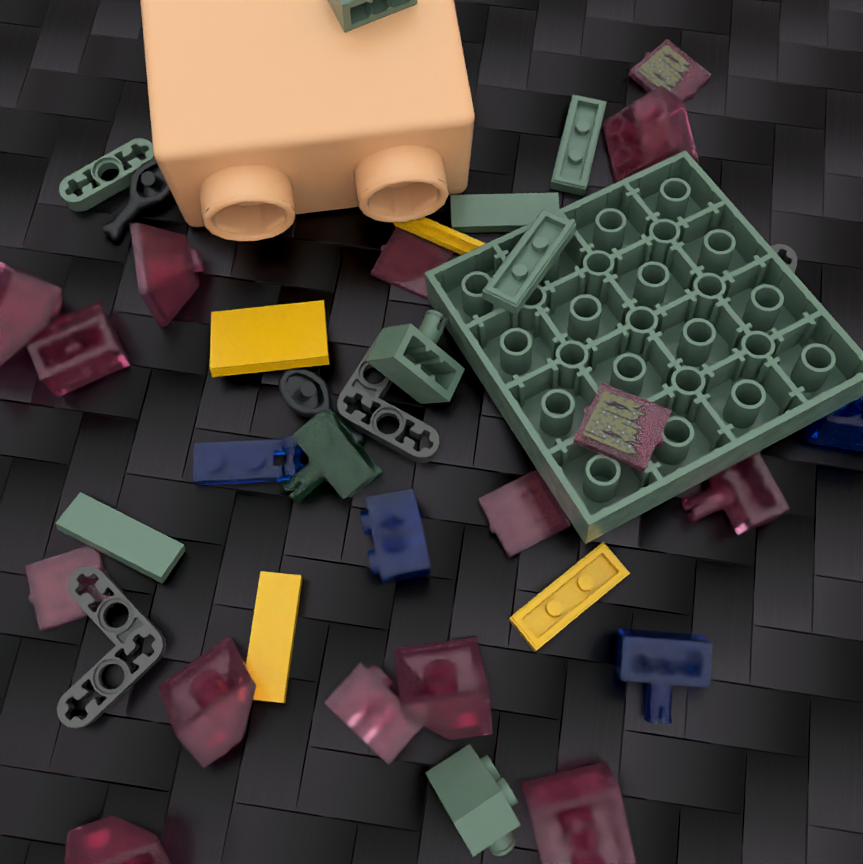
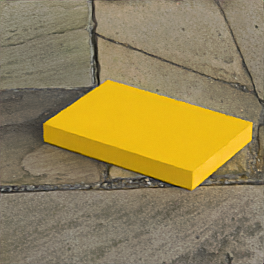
[210,300,329,377]

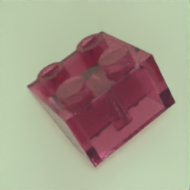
[602,85,699,182]
[27,300,130,397]

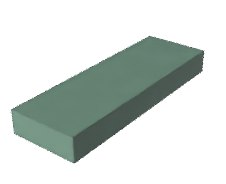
[549,94,606,196]
[450,192,560,233]
[482,209,576,315]
[55,492,185,584]

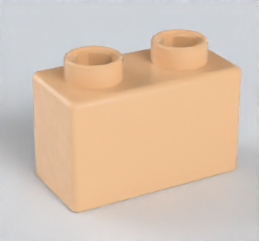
[140,0,475,242]

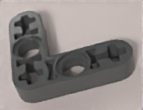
[337,326,440,463]
[57,566,167,728]

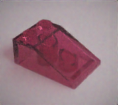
[0,260,63,366]
[521,761,636,864]

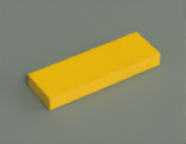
[508,542,630,652]
[241,571,303,703]

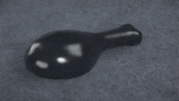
[102,159,172,242]
[278,368,365,452]

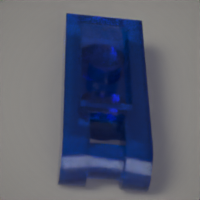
[193,436,305,486]

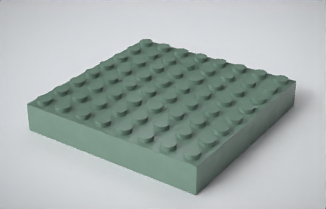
[424,150,863,544]

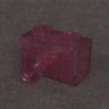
[682,452,790,536]
[324,663,425,765]

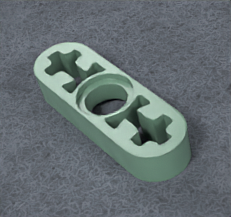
[59,138,155,212]

